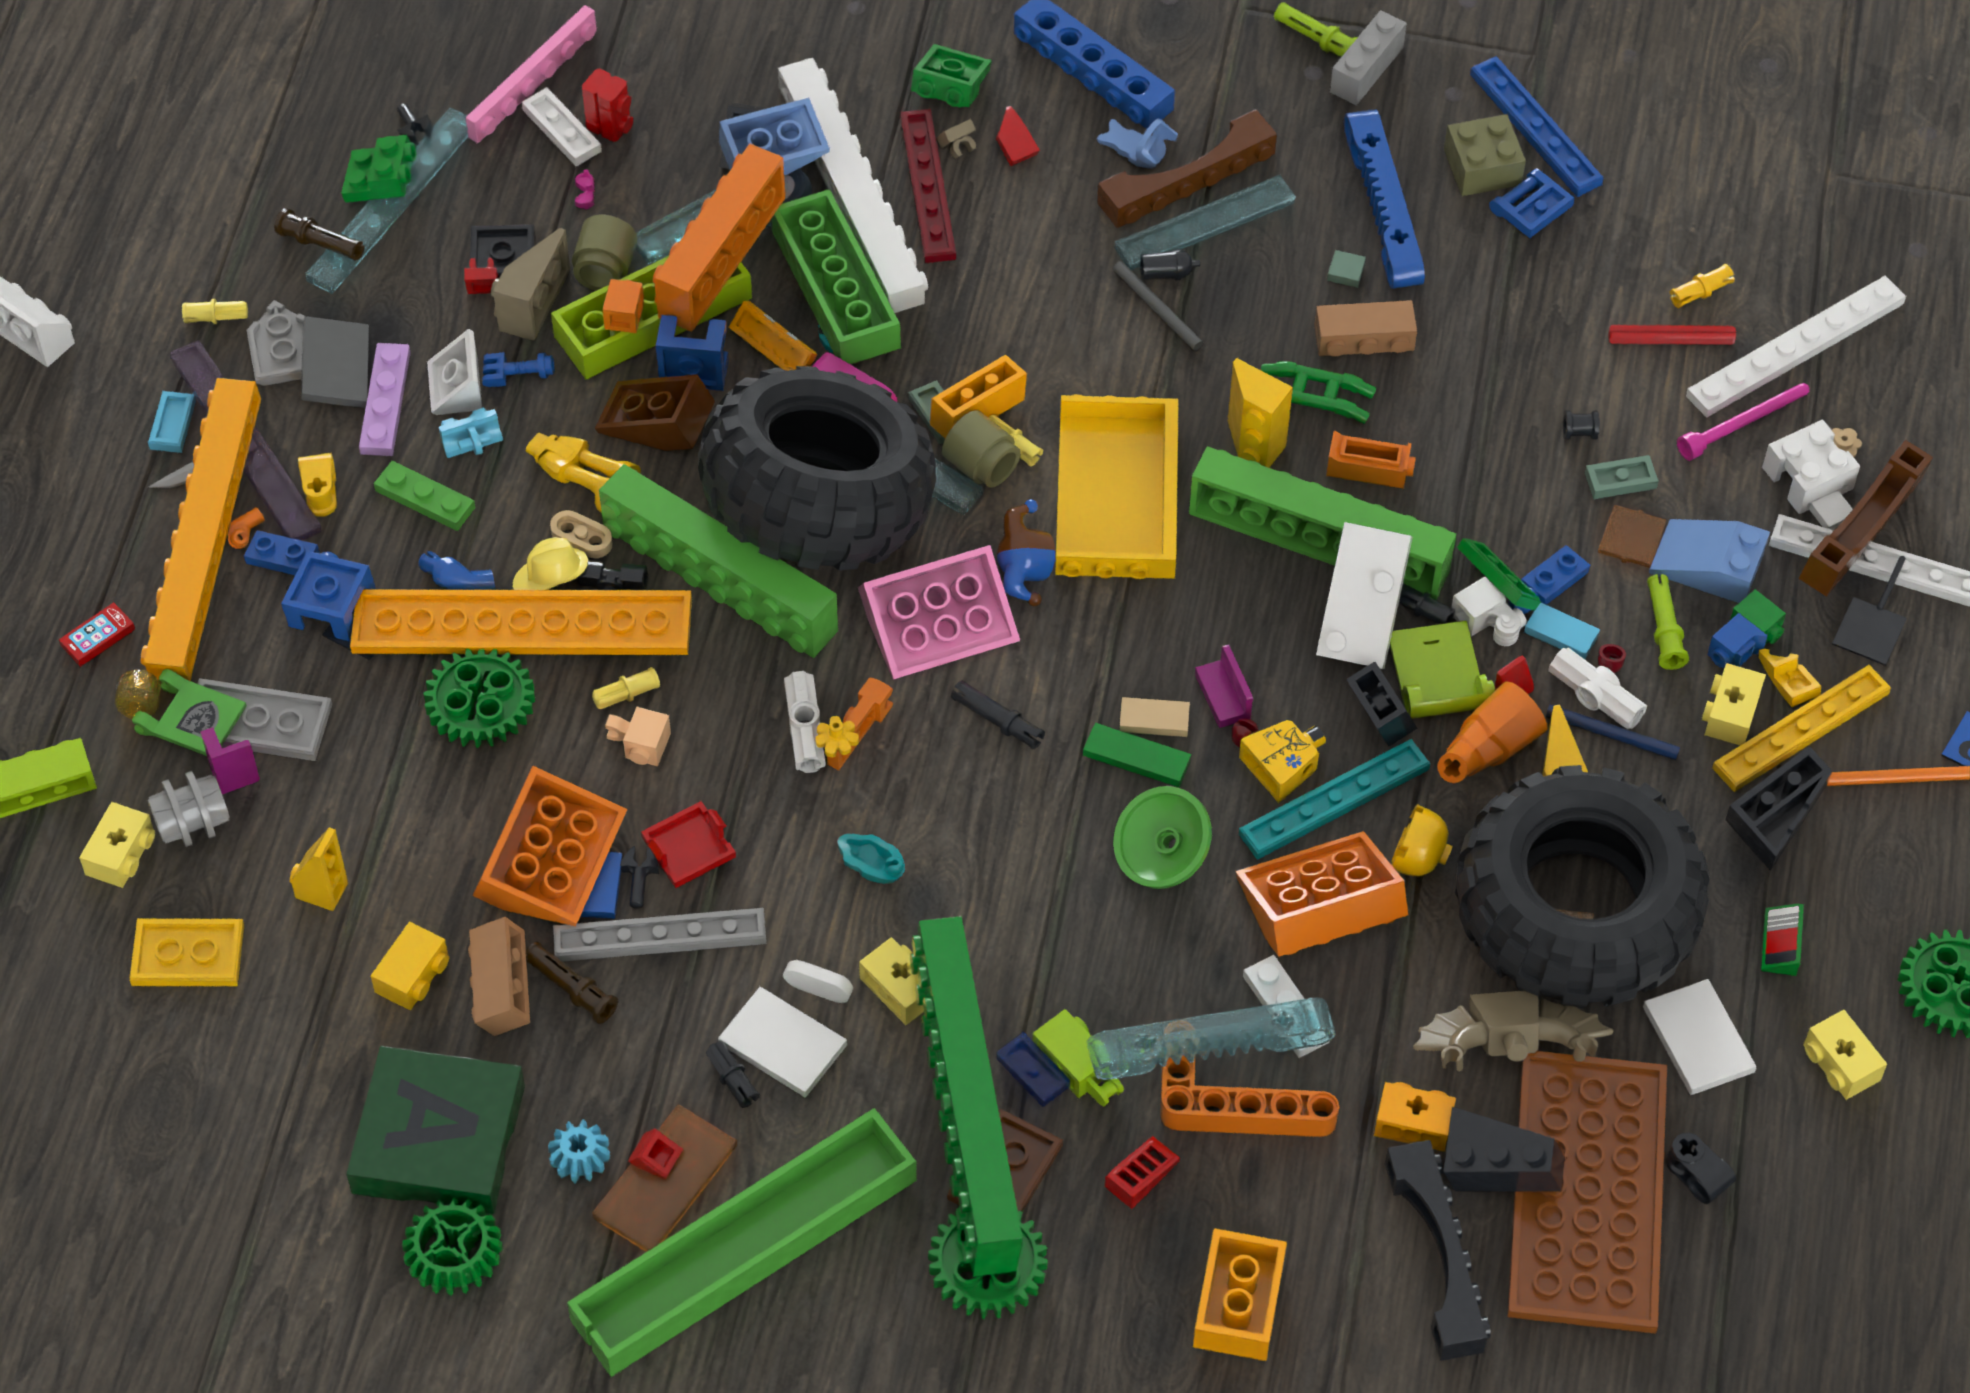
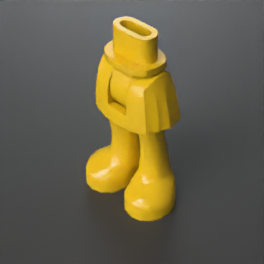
[526,433,641,513]

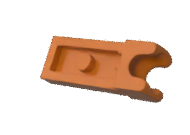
[827,677,893,770]

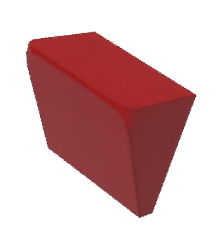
[1494,655,1534,695]
[628,1128,683,1179]

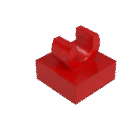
[464,258,499,294]

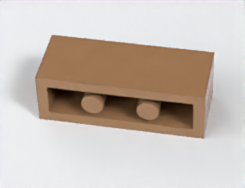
[1314,300,1417,356]
[468,917,530,1036]

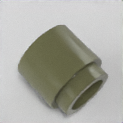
[572,215,638,291]
[942,410,1021,488]

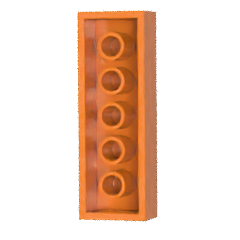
[653,143,785,332]

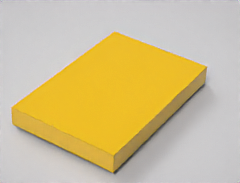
[130,918,244,986]

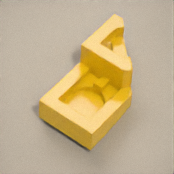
[1759,649,1821,707]

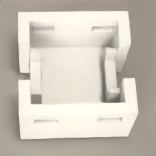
[1762,419,1860,514]

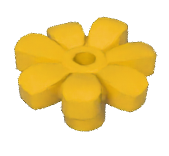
[815,716,859,758]

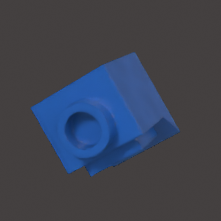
[1707,613,1768,668]

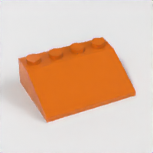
[472,766,627,926]
[1235,831,1408,957]

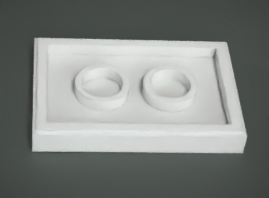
[1643,979,1756,1095]
[718,987,847,1098]

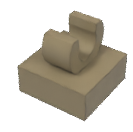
[936,119,976,159]

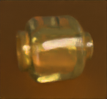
[115,669,161,719]

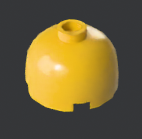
[1391,804,1452,876]

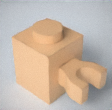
[605,707,671,766]

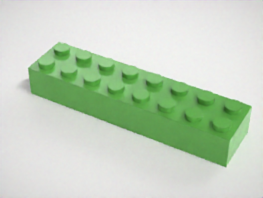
[1189,446,1457,600]
[599,464,838,658]

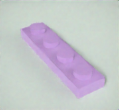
[359,343,411,456]

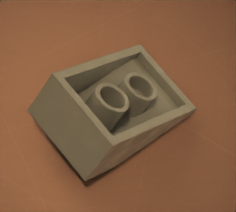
[491,228,570,341]

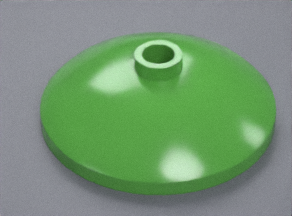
[1113,786,1212,889]

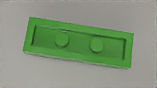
[374,461,476,531]

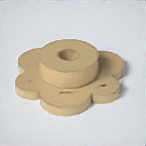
[1832,428,1862,457]

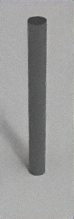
[1113,261,1203,351]

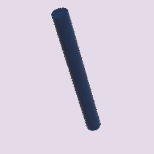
[1546,704,1680,760]

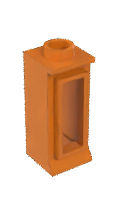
[1326,431,1416,489]

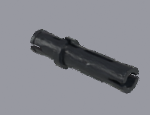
[951,680,1045,749]

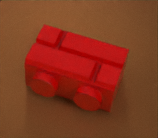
[582,68,634,142]

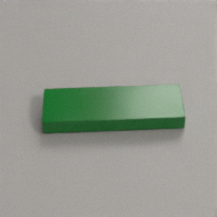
[1457,538,1541,611]
[1083,723,1191,787]

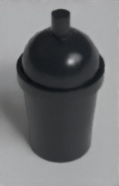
[1140,249,1200,281]

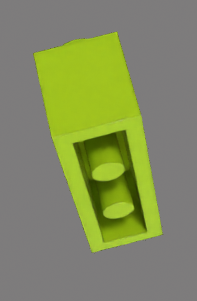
[0,738,97,818]

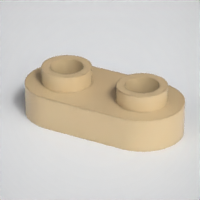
[550,510,613,558]

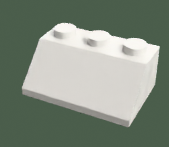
[0,277,75,367]

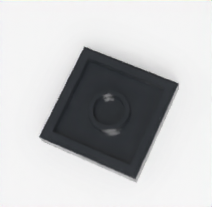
[469,225,535,279]

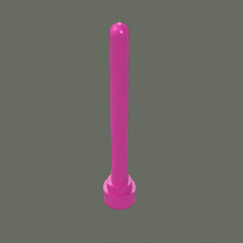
[1677,383,1809,461]

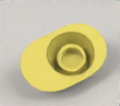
[513,537,588,590]

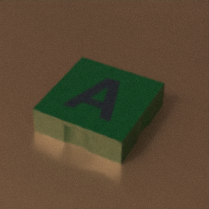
[346,1046,525,1214]

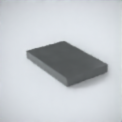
[300,316,369,408]

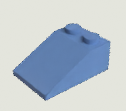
[719,98,830,176]
[1649,519,1770,603]

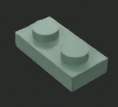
[1585,455,1659,499]

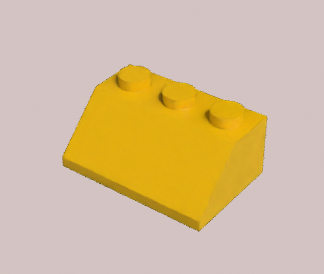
[1228,358,1293,468]

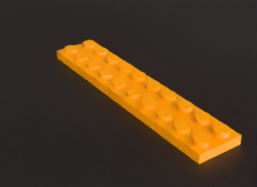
[350,589,692,655]

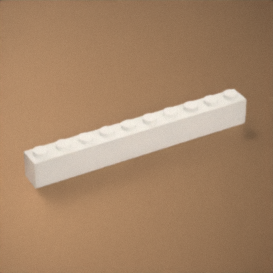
[778,58,928,313]

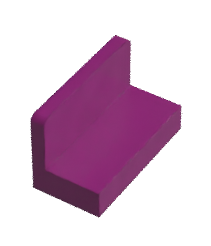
[1195,644,1253,728]
[200,727,260,795]

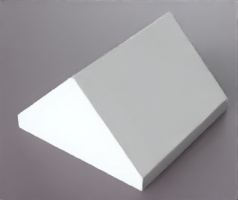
[427,329,482,415]

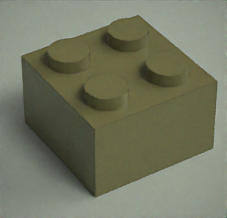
[1444,114,1526,196]

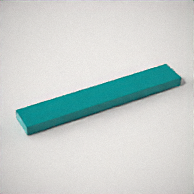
[1238,739,1431,860]

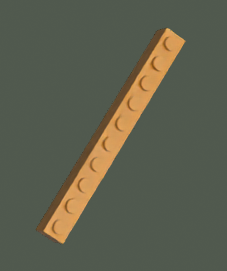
[141,378,261,681]

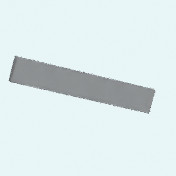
[553,908,766,961]

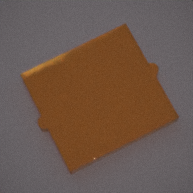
[1598,505,1666,568]

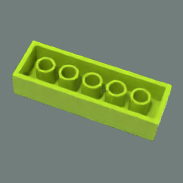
[551,256,752,380]

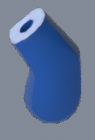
[419,551,496,590]

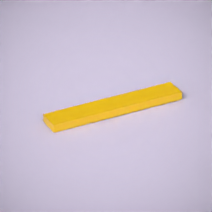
[1712,665,1891,792]

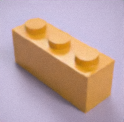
[930,355,1027,438]

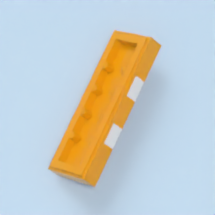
[729,301,818,371]

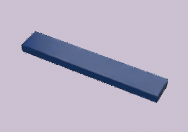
[1470,56,1604,197]

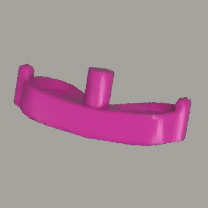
[575,169,594,209]

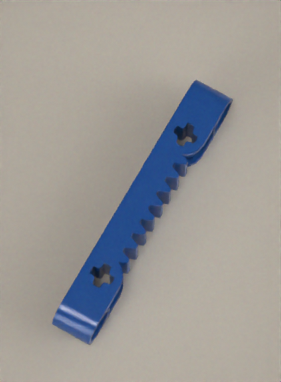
[1344,109,1425,289]

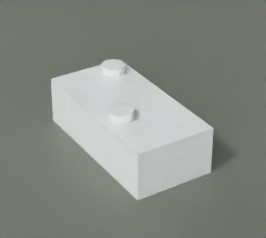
[1316,522,1413,669]

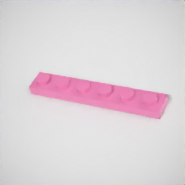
[466,5,597,143]

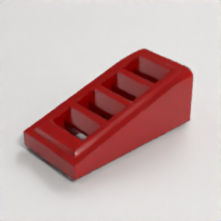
[1105,1136,1180,1209]

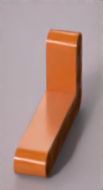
[1160,1021,1339,1137]

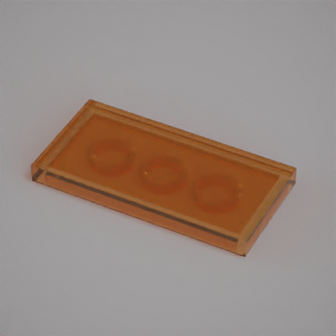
[592,1104,737,1252]

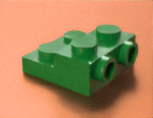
[911,44,992,108]
[341,135,417,203]

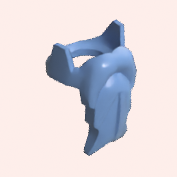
[1097,118,1178,169]

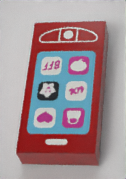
[59,602,135,667]

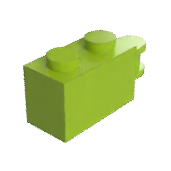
[1032,1009,1124,1106]

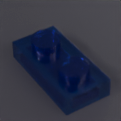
[996,1032,1070,1107]

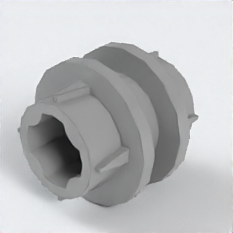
[148,771,230,847]

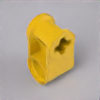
[298,453,337,517]

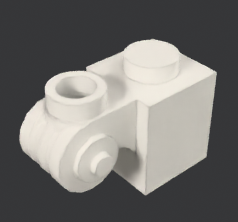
[1452,577,1527,646]

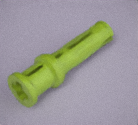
[1274,2,1357,57]
[1647,574,1689,670]

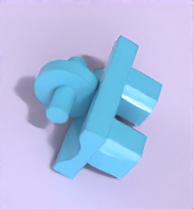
[438,408,503,458]

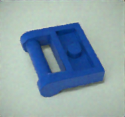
[1489,169,1574,238]

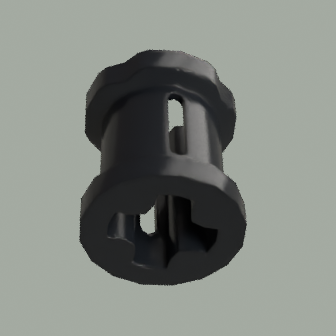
[1562,410,1600,440]

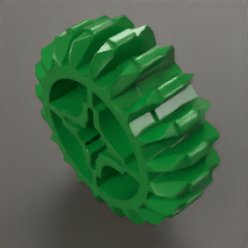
[402,1197,503,1296]

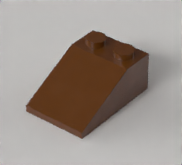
[595,374,715,451]

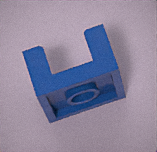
[656,315,729,391]
[281,551,376,641]

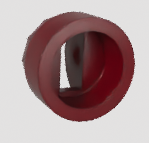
[1597,644,1626,673]
[1231,718,1259,747]

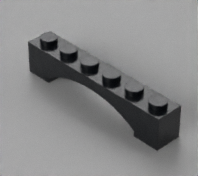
[1385,1140,1491,1361]

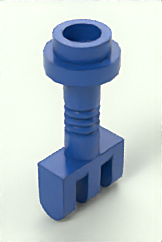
[482,352,555,387]

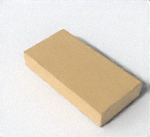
[1120,697,1190,737]

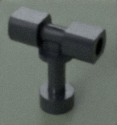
[577,560,649,590]

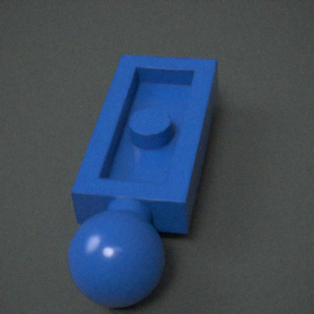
[244,530,339,575]
[1508,545,1590,614]

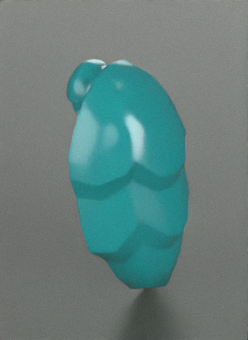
[837,834,905,884]

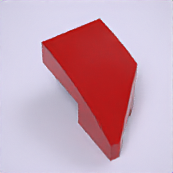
[995,106,1040,166]

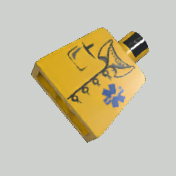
[1239,720,1326,803]

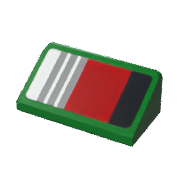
[1761,904,1804,976]

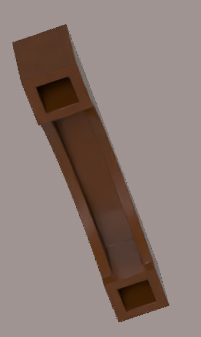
[1097,109,1277,228]
[1798,440,1933,597]

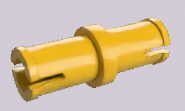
[1669,264,1735,308]

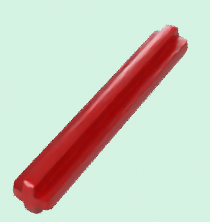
[1608,325,1736,345]

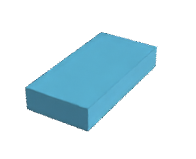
[148,391,196,453]
[1524,603,1600,659]

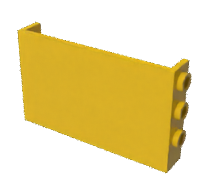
[1055,394,1178,579]

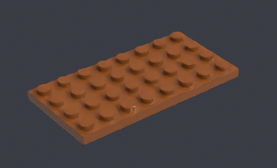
[1507,1051,1667,1334]

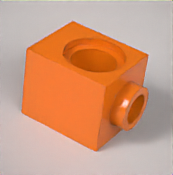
[602,279,644,334]

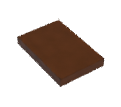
[947,1108,1063,1212]

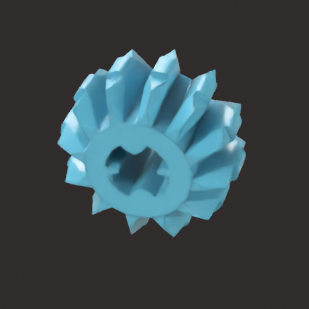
[548,1119,610,1183]

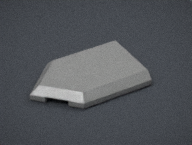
[247,300,305,386]

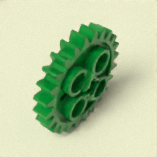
[424,649,535,748]
[1897,929,1970,1038]
[928,1211,1048,1319]

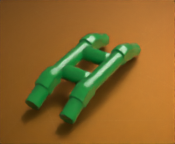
[1261,361,1376,424]

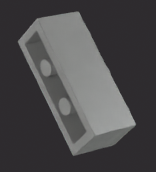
[1330,10,1407,105]

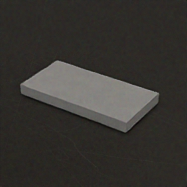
[198,678,333,761]

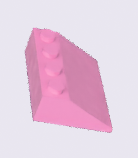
[858,545,1020,680]

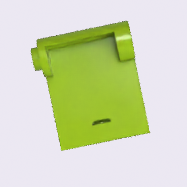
[1390,621,1495,719]

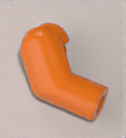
[227,507,265,549]

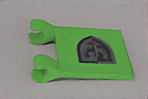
[132,669,247,756]

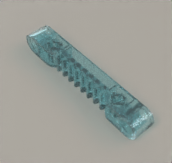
[1086,998,1336,1080]

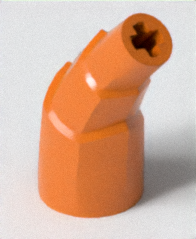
[1437,681,1547,783]

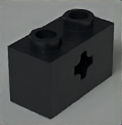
[1346,662,1418,746]

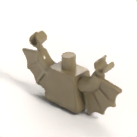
[1413,991,1613,1071]

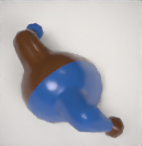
[997,499,1055,606]

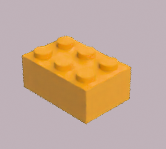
[1193,1228,1287,1361]

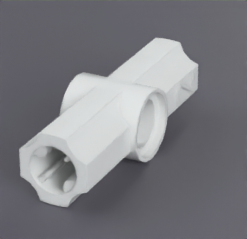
[1549,648,1647,730]
[784,671,826,773]

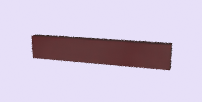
[900,109,956,263]

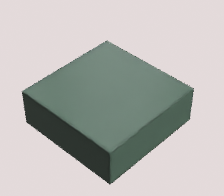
[1327,250,1366,288]

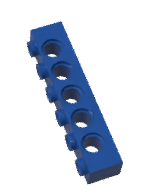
[1014,0,1175,129]

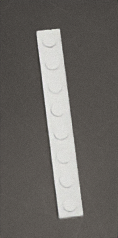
[1686,276,1906,418]

